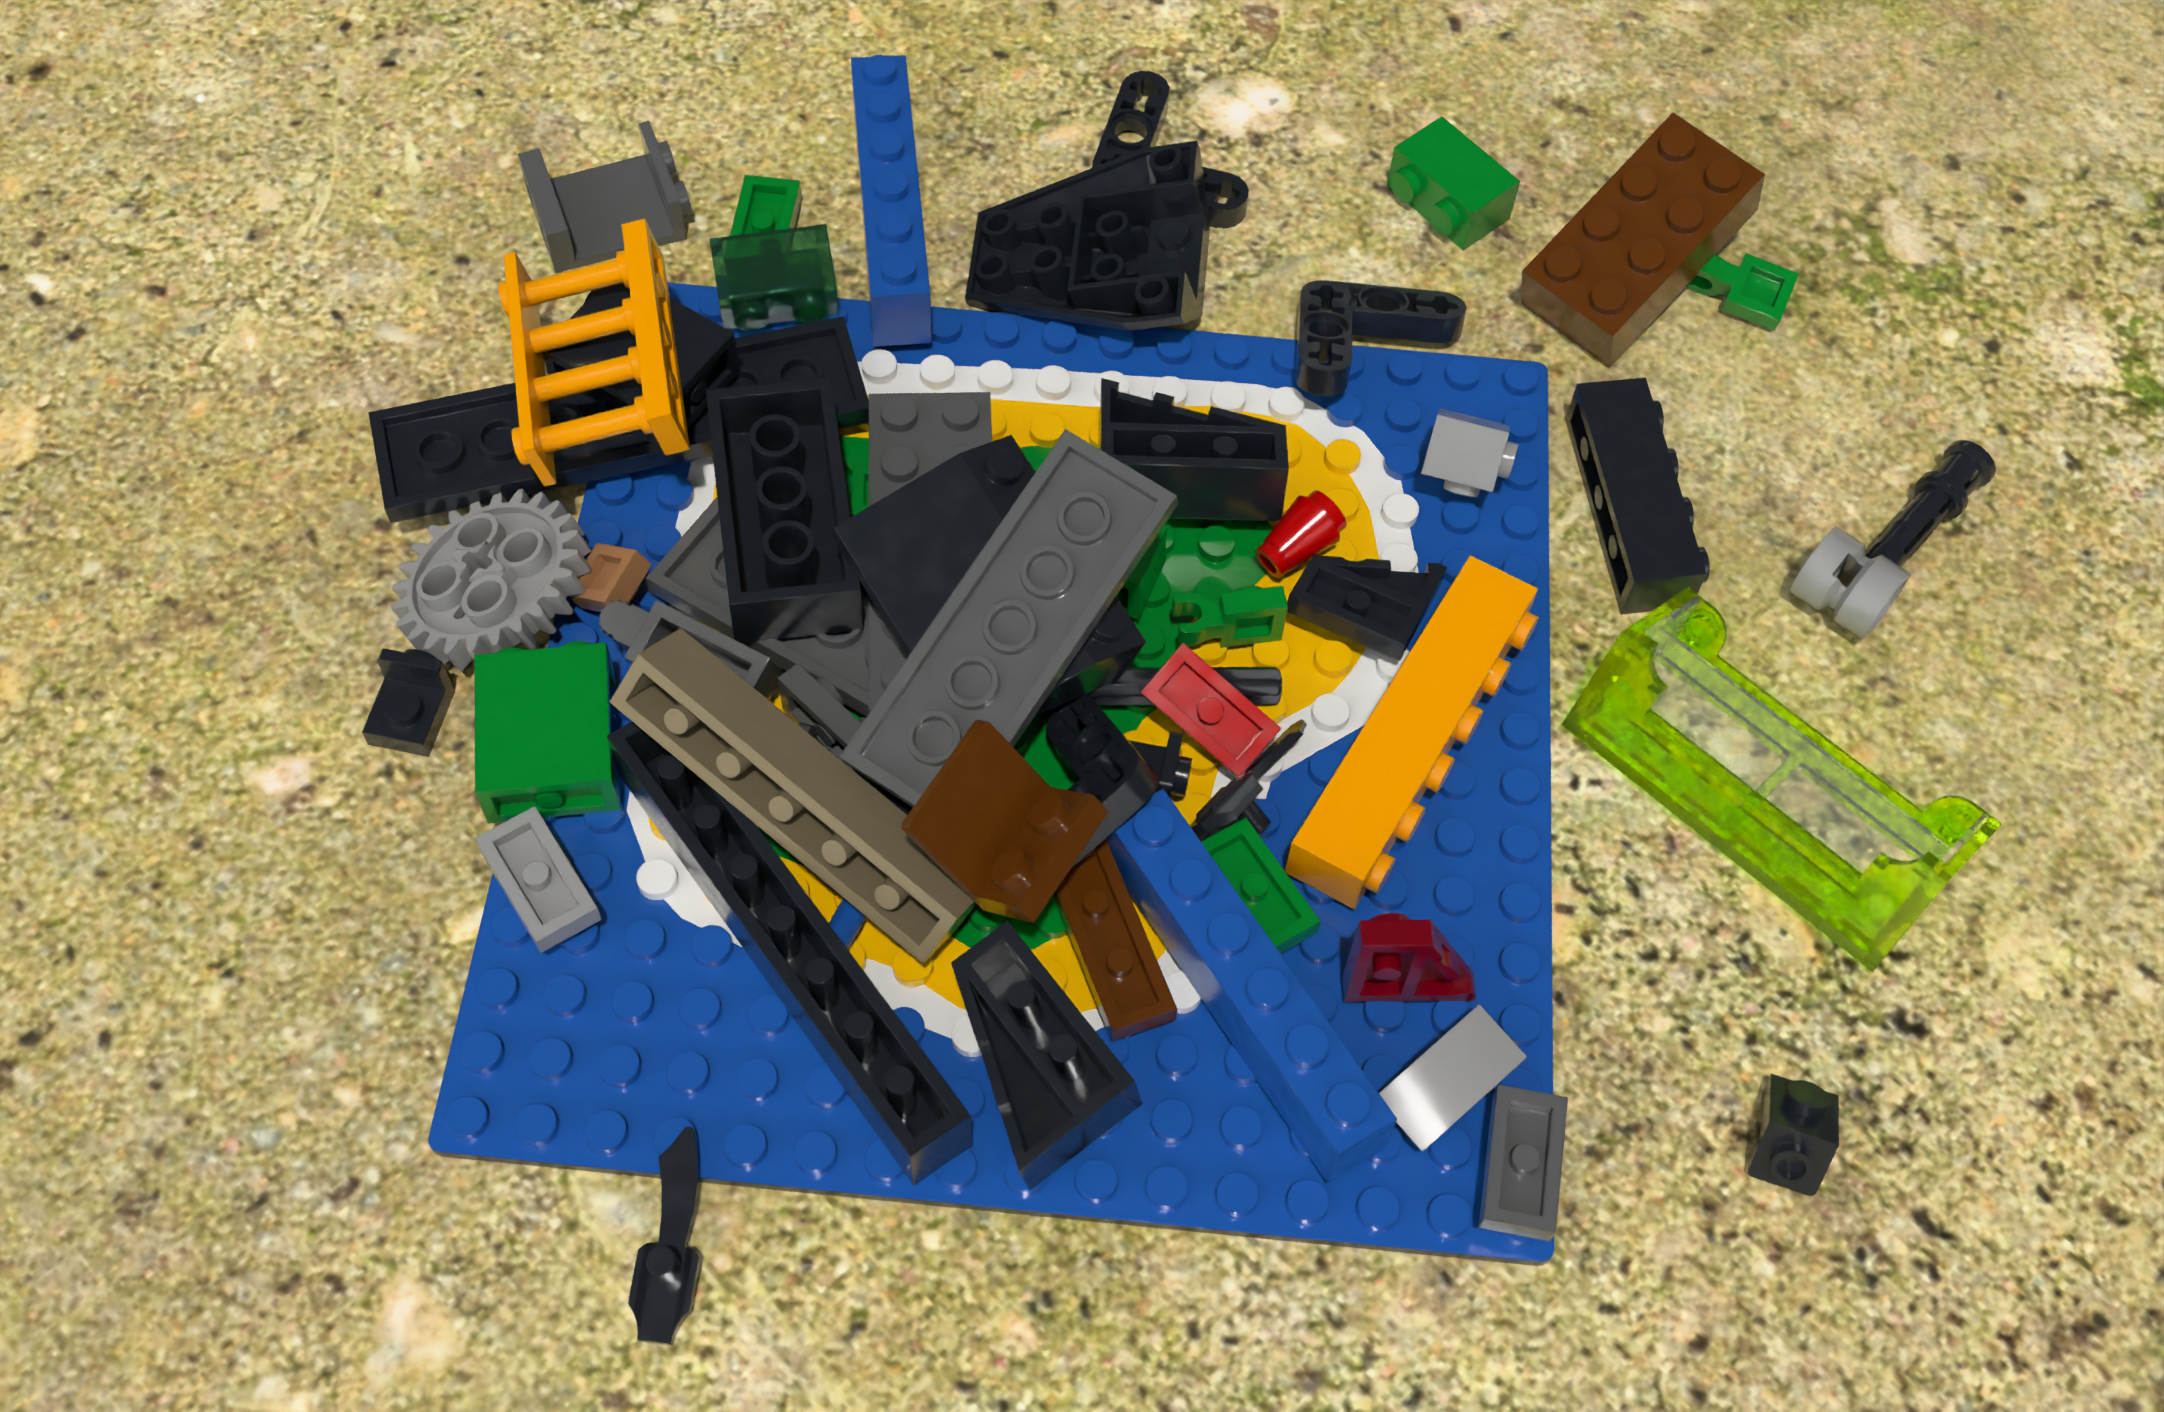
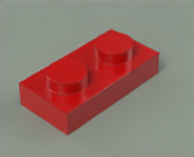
[1139,643,1282,777]

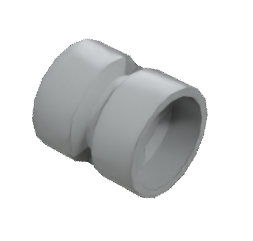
[1789,526,1911,640]

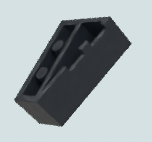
[1098,378,1289,521]
[951,920,1142,1190]

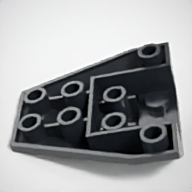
[965,141,1210,331]

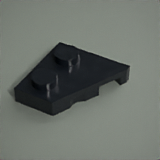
[1287,555,1447,661]

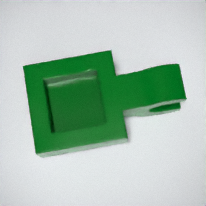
[1687,253,1799,331]
[1172,585,1288,648]

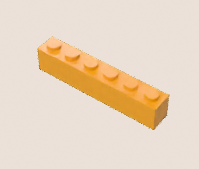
[1285,555,1539,910]

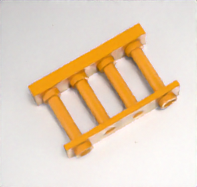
[498,218,690,487]

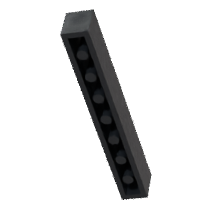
[607,721,972,1185]

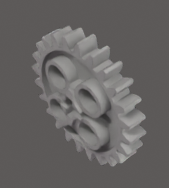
[391,489,591,671]

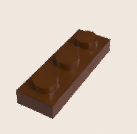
[1053,839,1178,1041]

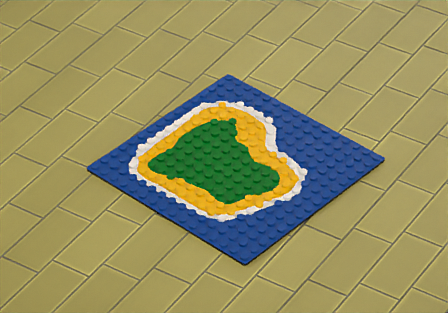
[428,282,1554,1266]

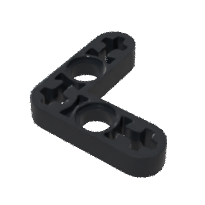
[1092,71,1249,229]
[1295,280,1467,396]
[1046,695,1158,868]

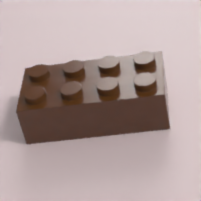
[1521,112,1765,368]

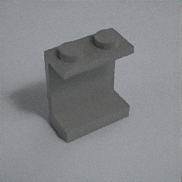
[518,121,692,274]

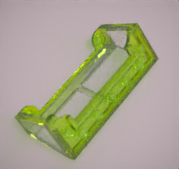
[1561,587,2002,972]

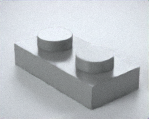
[474,806,602,953]

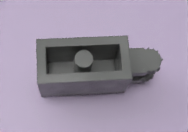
[598,599,784,701]

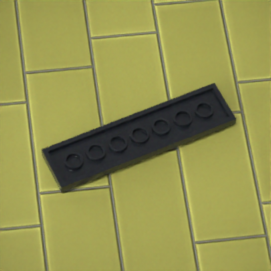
[368,316,869,523]

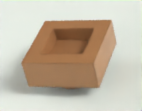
[568,543,652,612]

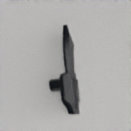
[1190,719,1307,838]
[628,1127,700,1346]

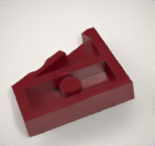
[1342,913,1476,1002]

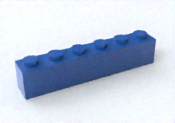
[851,55,932,346]
[1105,789,1397,1183]

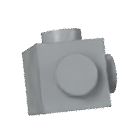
[1421,408,1518,497]

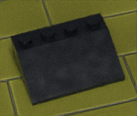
[831,435,1146,716]

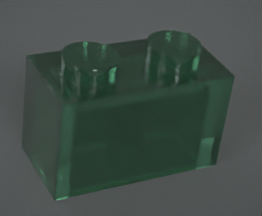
[709,224,839,330]

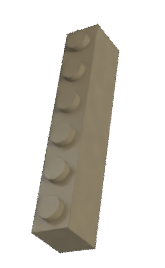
[610,628,977,964]

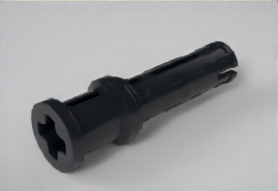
[1865,440,1996,567]

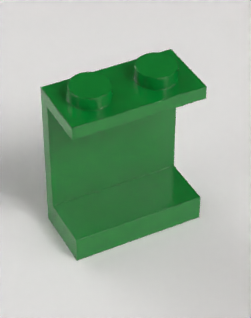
[474,641,621,823]

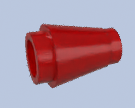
[1255,490,1347,578]

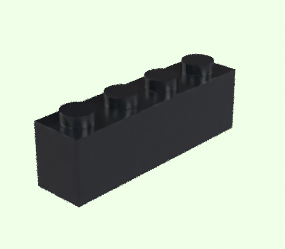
[1565,378,1710,615]

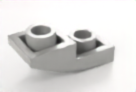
[1379,1004,1527,1152]

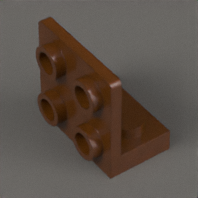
[902,720,1109,923]

